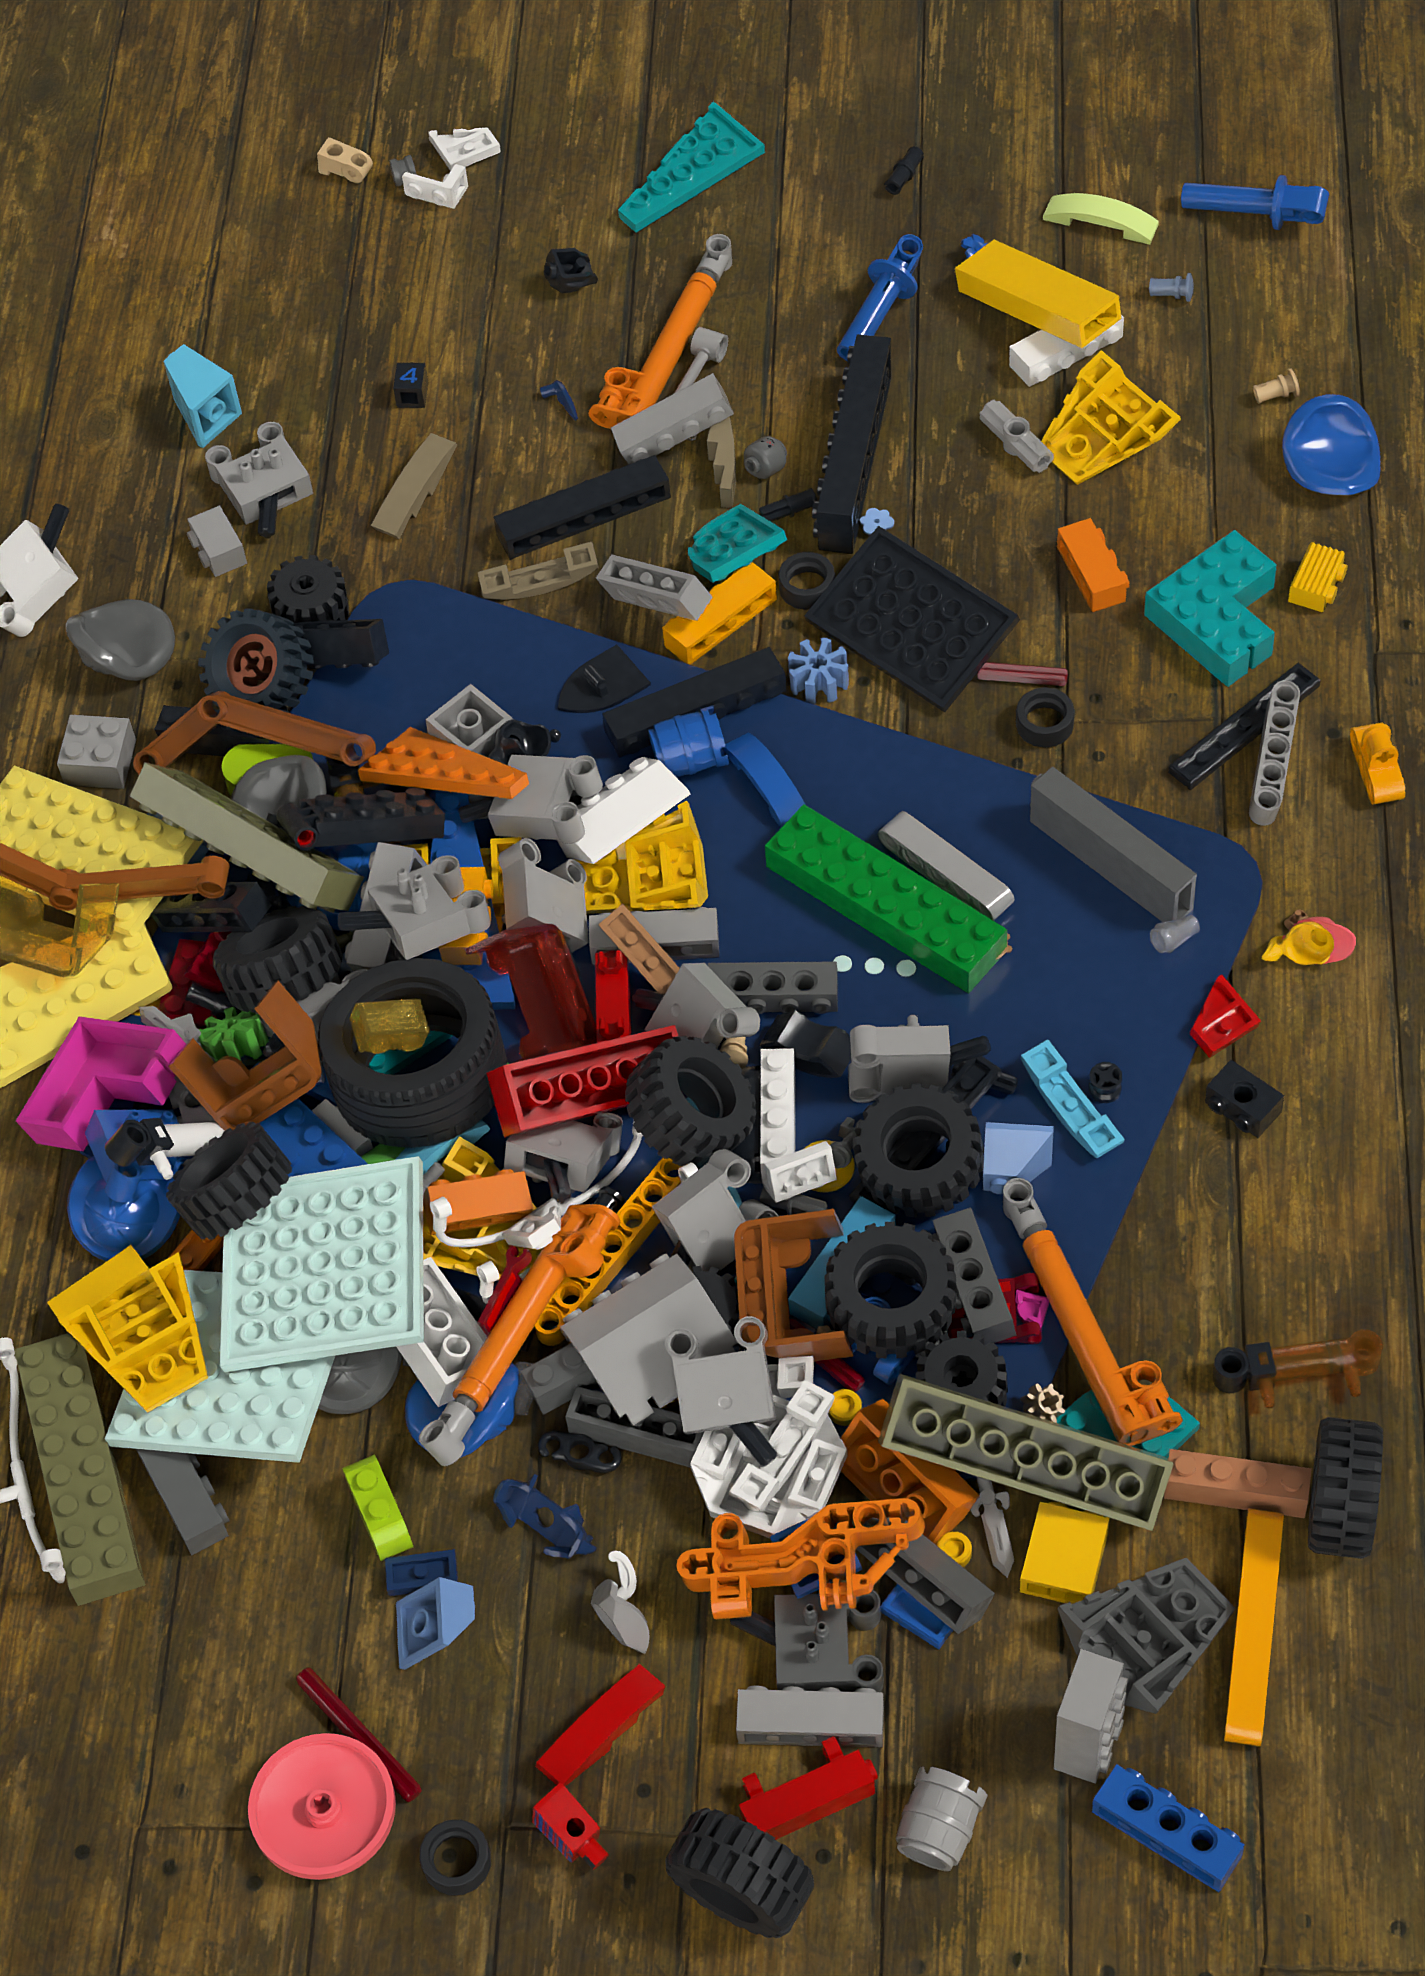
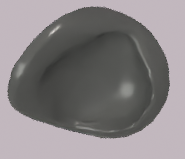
[66,599,175,681]
[231,755,326,819]
[318,1346,402,1414]

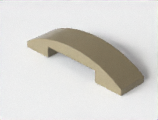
[478,542,599,600]

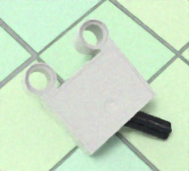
[0,503,79,637]

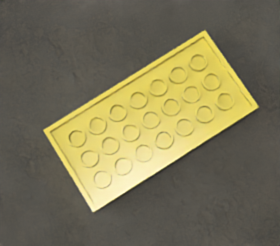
[0,766,203,937]

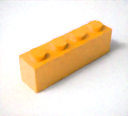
[662,562,777,665]

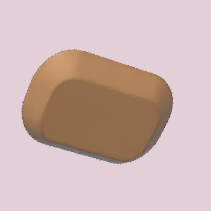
[1284,909,1309,930]

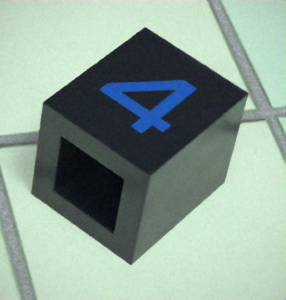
[393,362,429,408]

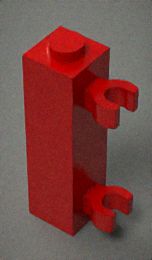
[595,950,631,1043]
[739,1736,878,1840]

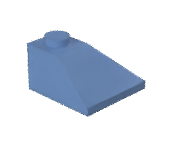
[983,1122,1053,1194]
[396,1577,475,1670]

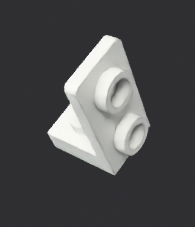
[402,164,468,209]

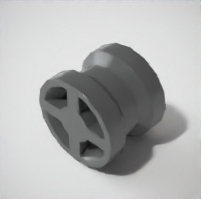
[389,155,416,187]

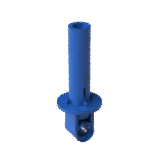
[1181,175,1329,230]
[836,234,923,361]

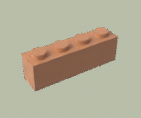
[1164,1449,1312,1518]

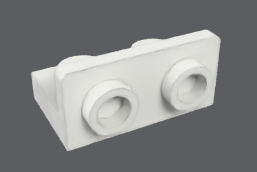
[763,1141,837,1203]

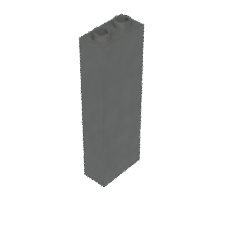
[1030,766,1197,929]

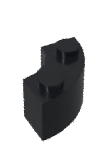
[759,1011,851,1078]

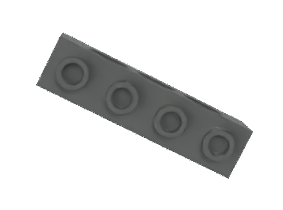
[708,962,838,1014]
[932,1207,1017,1346]

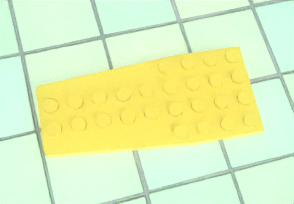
[0,923,172,1088]

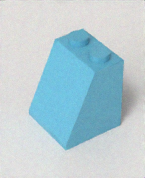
[163,344,242,448]

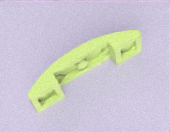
[1043,193,1159,245]

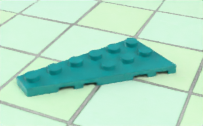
[618,101,765,232]

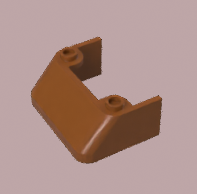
[168,980,322,1130]
[734,1209,854,1361]

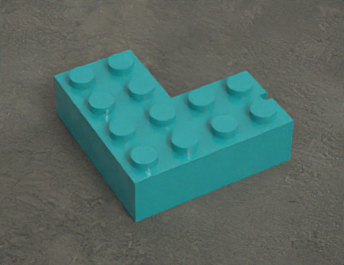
[1144,530,1277,687]

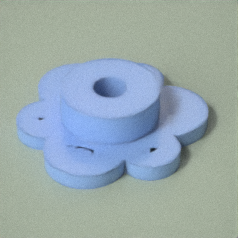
[860,508,894,535]

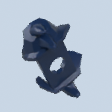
[493,1474,596,1559]

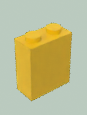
[1020,1502,1109,1604]

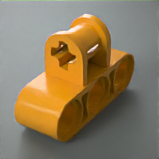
[1350,722,1405,805]

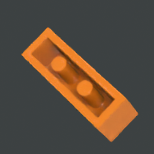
[1057,518,1129,612]
[423,1169,533,1235]

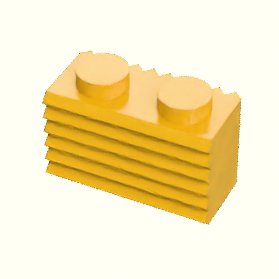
[1288,542,1348,612]

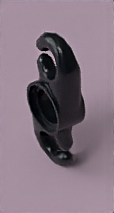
[537,1430,622,1474]

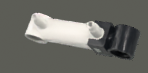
[105,1118,225,1180]

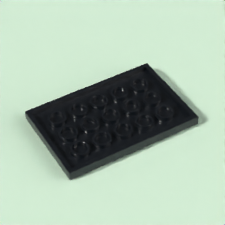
[804,526,1020,713]

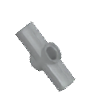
[980,400,1054,473]

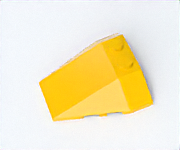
[1041,350,1181,485]
[423,1136,543,1281]

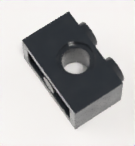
[1205,1060,1284,1138]

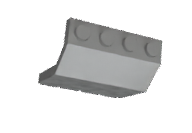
[560,1254,738,1426]

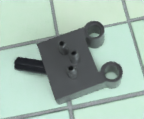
[730,1590,884,1692]

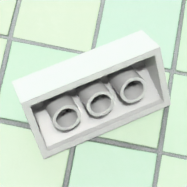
[557,757,690,864]
[396,1257,487,1407]

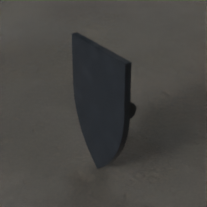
[558,644,651,713]

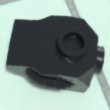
[544,248,598,293]

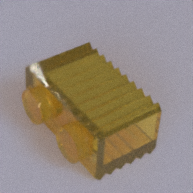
[350,999,429,1054]

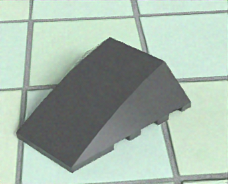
[1058,1558,1236,1714]

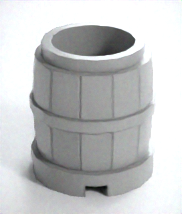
[896,1767,988,1871]

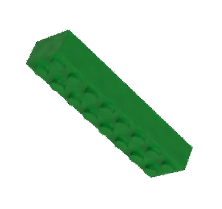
[765,804,1007,994]

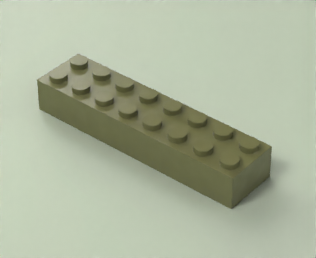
[130,763,364,913]
[14,1333,146,1606]
[878,1374,1174,1531]

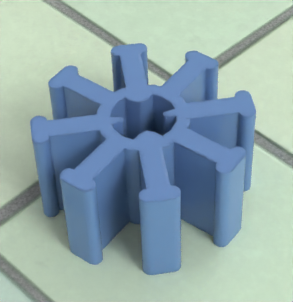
[788,638,849,704]

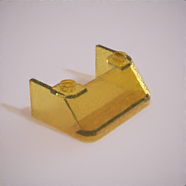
[0,876,120,977]

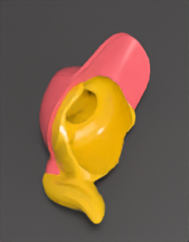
[1262,917,1356,965]

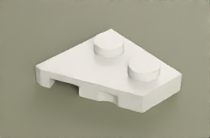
[428,128,501,171]
[502,1198,561,1250]

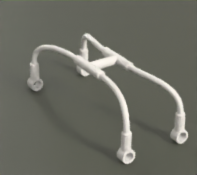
[430,1121,698,1304]
[0,1338,66,1583]

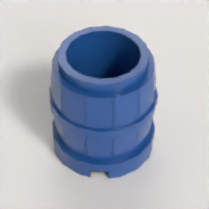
[648,706,729,777]

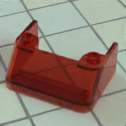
[465,924,597,1064]

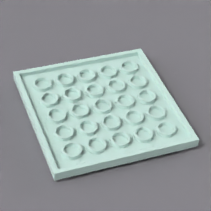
[220,1156,424,1372]
[105,1270,335,1463]

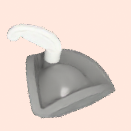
[591,1551,650,1654]

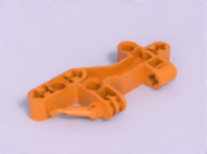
[676,1498,925,1620]

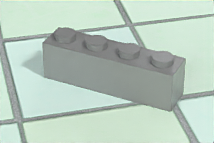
[611,373,734,464]
[589,907,719,965]
[736,1686,884,1747]

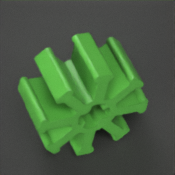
[199,1007,269,1062]

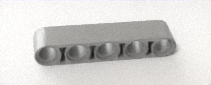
[1249,680,1300,826]
[878,811,1015,921]

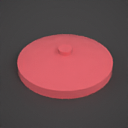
[248,1733,396,1880]

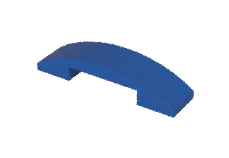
[722,732,805,828]

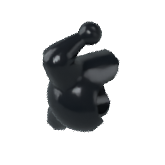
[488,719,561,765]

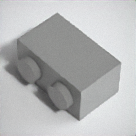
[187,505,247,577]

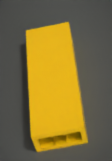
[955,239,1122,348]

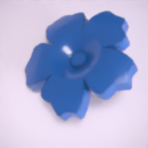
[961,234,987,260]

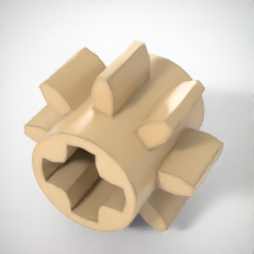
[1020,1383,1065,1423]

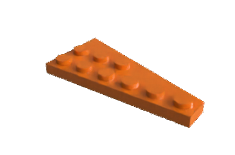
[358,727,529,799]

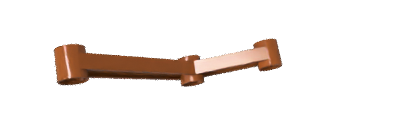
[133,691,376,774]
[0,843,230,911]

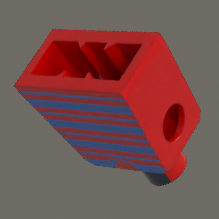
[532,1782,609,1870]

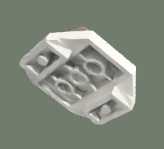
[690,1395,847,1538]

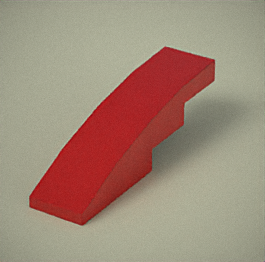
[535,1664,666,1786]

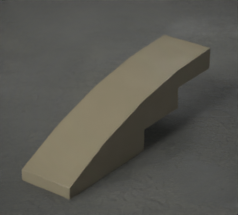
[707,417,736,508]
[371,433,457,539]

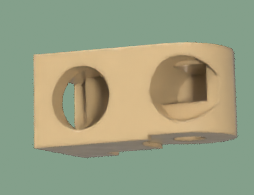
[317,137,373,183]

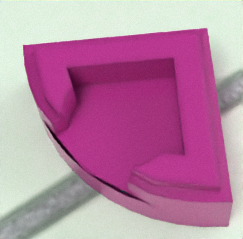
[1015,1290,1049,1331]

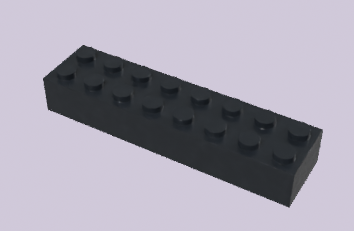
[812,334,892,554]

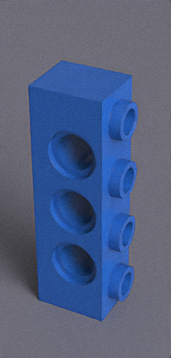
[1092,1764,1245,1893]

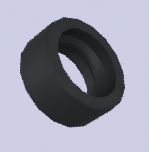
[778,552,835,610]
[1016,687,1075,748]
[420,1819,491,1895]

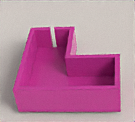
[16,1016,186,1151]

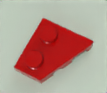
[1189,974,1261,1058]

